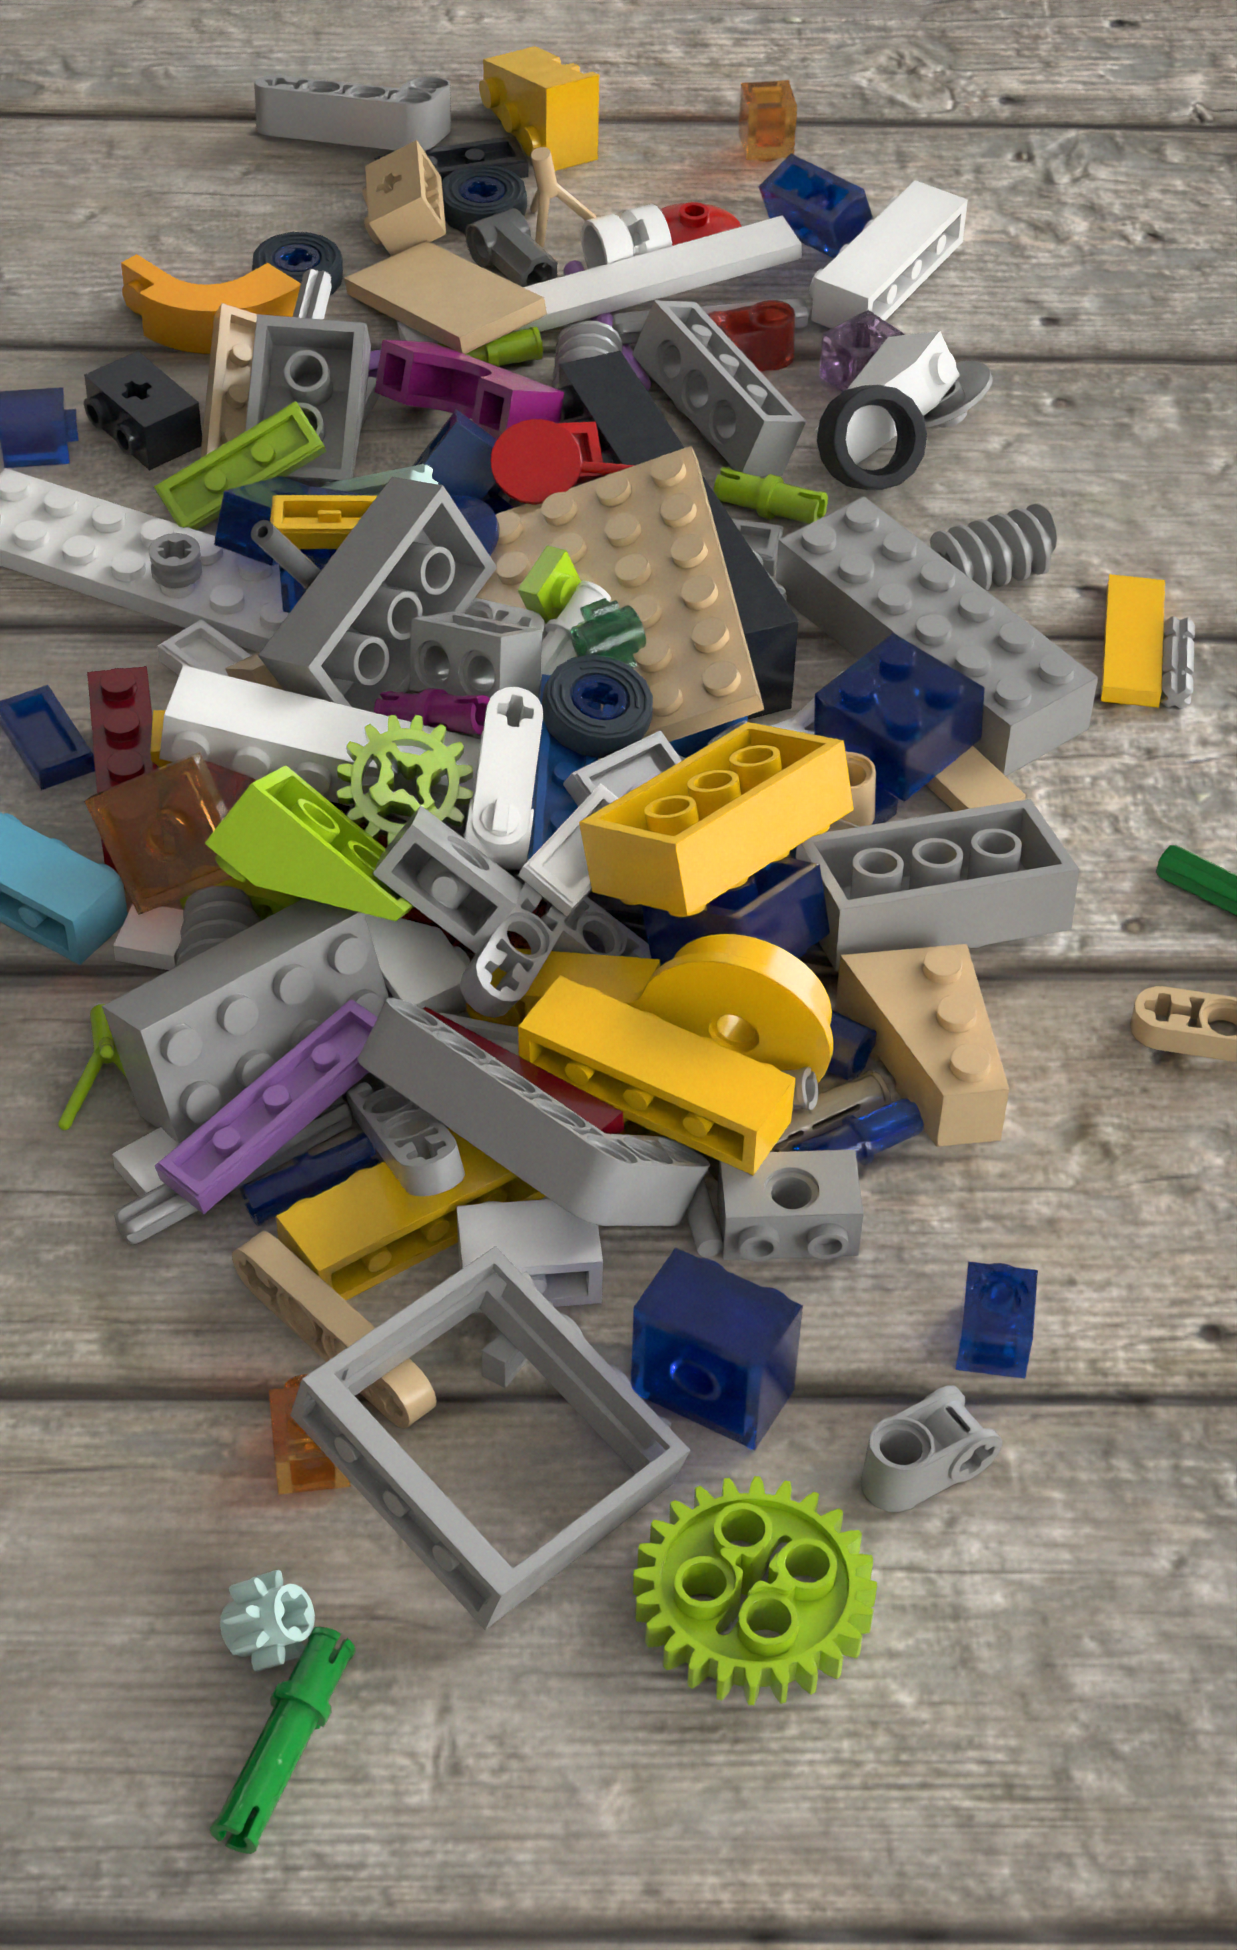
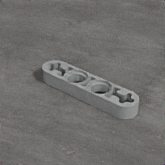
[345,1072,465,1196]

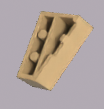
[835,944,1009,1147]

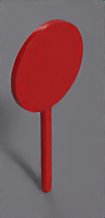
[491,419,635,505]

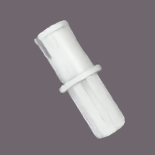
[540,581,612,681]

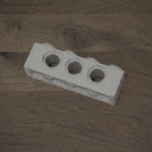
[632,300,806,476]

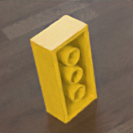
[579,722,854,917]

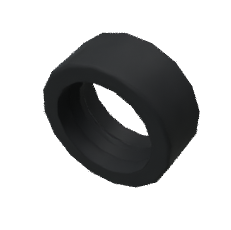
[817,385,927,490]

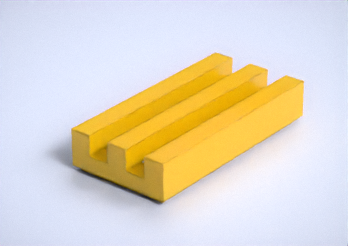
[270,495,377,549]

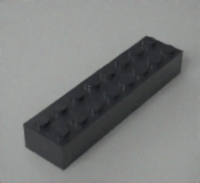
[555,350,799,720]

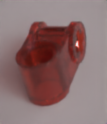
[707,300,795,372]

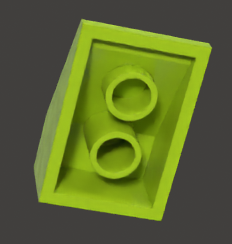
[204,765,415,921]

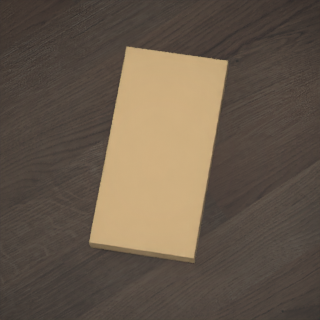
[344,241,547,354]

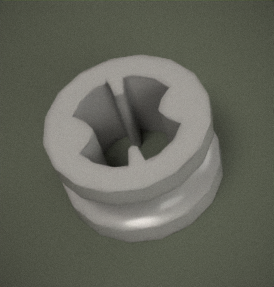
[149,533,202,588]

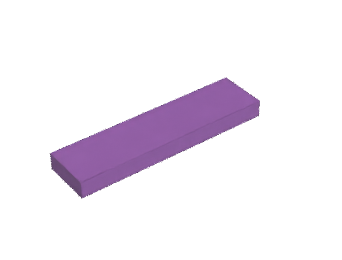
[155,999,378,1214]

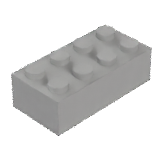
[258,477,497,713]
[794,799,1079,971]
[102,898,389,1143]

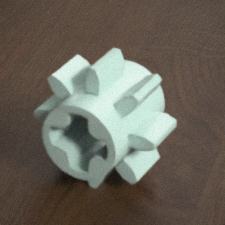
[220,1570,315,1671]

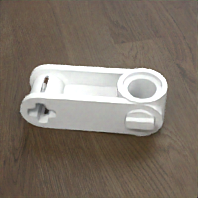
[464,687,543,872]

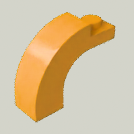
[121,254,301,354]

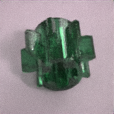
[571,598,646,668]

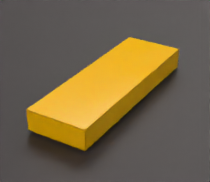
[1101,574,1165,708]

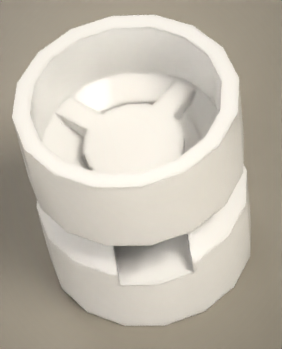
[581,204,672,269]

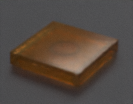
[84,751,233,915]

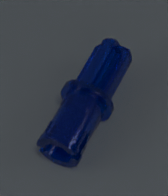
[792,1098,924,1166]

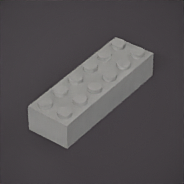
[776,497,1098,776]

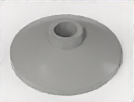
[924,361,992,428]

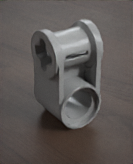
[861,1386,1002,1512]

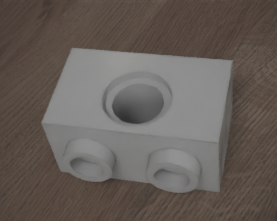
[372,805,523,954]
[717,1150,864,1261]

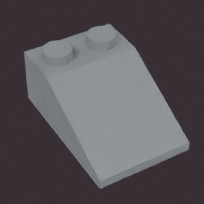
[245,314,371,482]

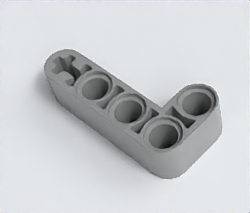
[254,75,451,151]

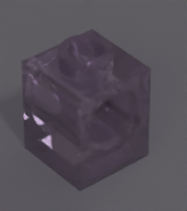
[819,310,905,392]

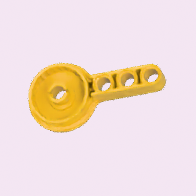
[466,934,833,1083]

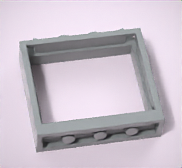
[290,1246,690,1630]

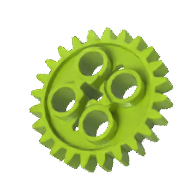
[633,1476,877,1705]

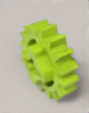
[337,715,474,845]

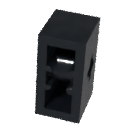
[84,351,202,471]

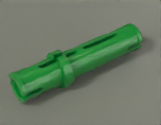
[210,1626,356,1854]

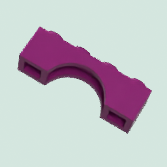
[375,340,564,440]

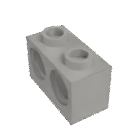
[410,612,542,698]

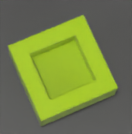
[517,545,581,624]

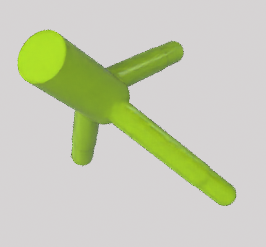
[58,1004,127,1130]

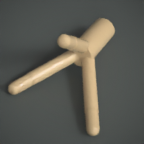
[530,147,597,248]

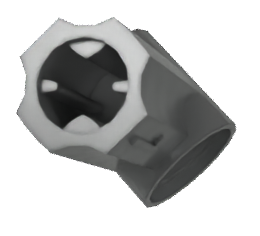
[465,208,557,287]

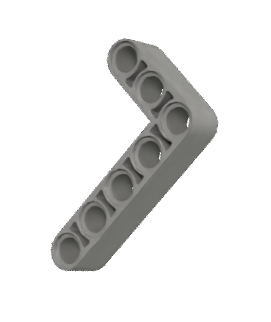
[357,998,710,1226]

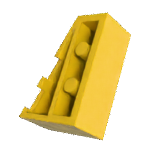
[479,46,599,171]

